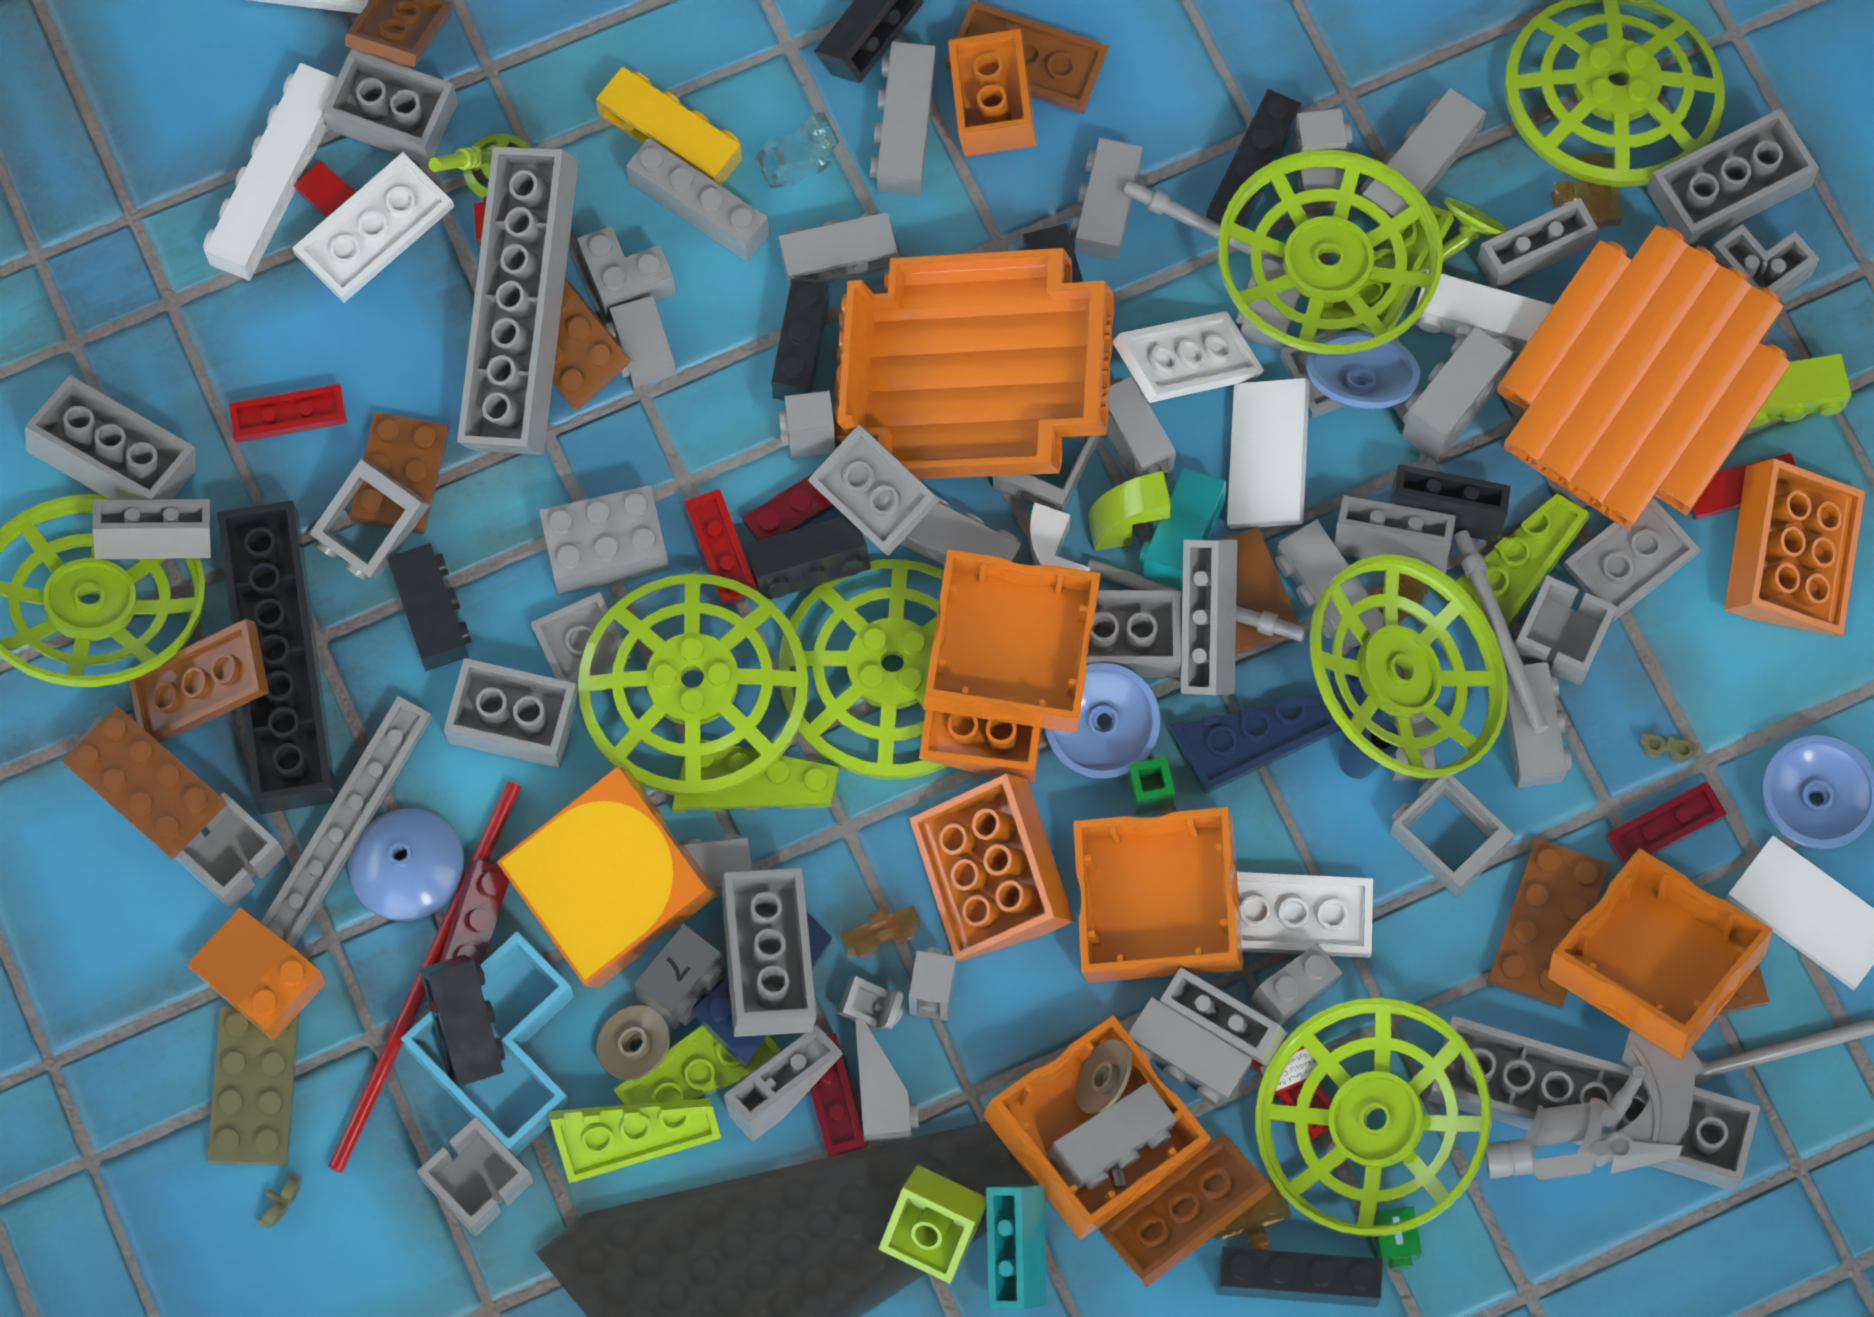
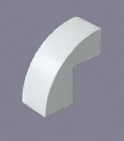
[1029,502,1090,571]

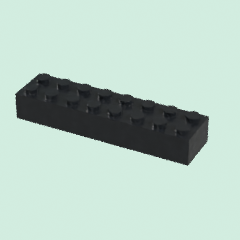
[217,500,337,814]

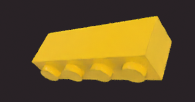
[596,66,742,186]

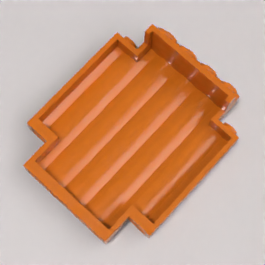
[1497,225,1791,532]
[833,248,1114,479]

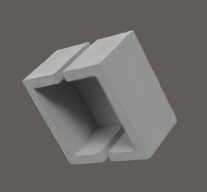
[1515,575,1618,686]
[175,792,285,910]
[417,1116,534,1237]

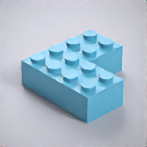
[401,932,574,1157]

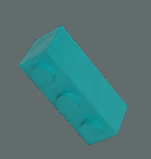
[1139,468,1226,590]
[986,1185,1047,1310]

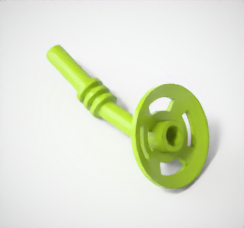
[429,133,530,199]
[1425,197,1509,272]

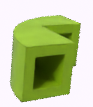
[1088,471,1171,551]

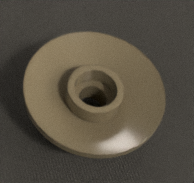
[596,1005,670,1080]
[1076,1039,1132,1115]

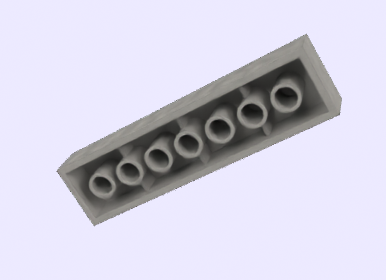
[457,147,579,455]
[1427,1015,1761,1191]

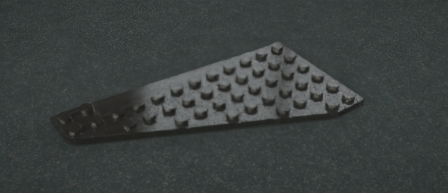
[536,1121,1045,1317]

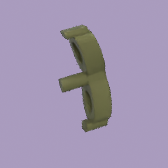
[1640,733,1699,763]
[256,1171,301,1229]

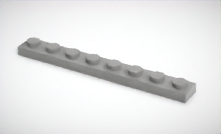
[261,696,433,948]

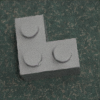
[1292,108,1352,211]
[1711,224,1819,299]
[577,226,676,320]

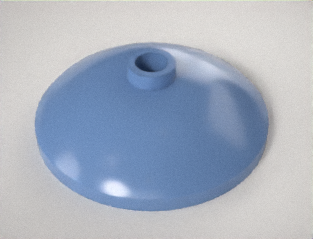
[1307,331,1420,410]
[1045,663,1161,779]
[1762,735,1874,849]
[348,808,464,921]

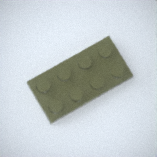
[207,1007,300,1167]

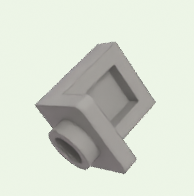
[837,976,905,1031]

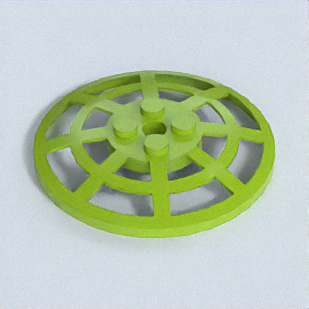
[1504,0,1725,187]
[1217,150,1444,354]
[0,494,205,687]
[1310,554,1508,778]
[778,559,947,780]
[578,574,809,797]
[1255,998,1492,1236]

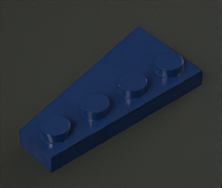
[1170,694,1342,795]
[692,913,832,1069]

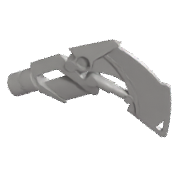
[1484,1029,1702,1180]

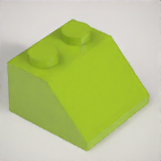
[878,1165,986,1284]

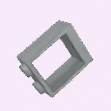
[1106,376,1176,481]
[993,436,1099,512]
[309,459,430,580]
[1390,775,1514,897]

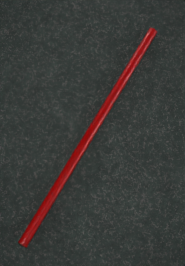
[328,781,521,1174]

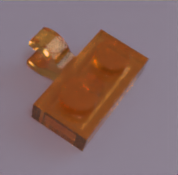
[1551,153,1623,227]
[841,905,920,958]
[1214,1179,1292,1250]

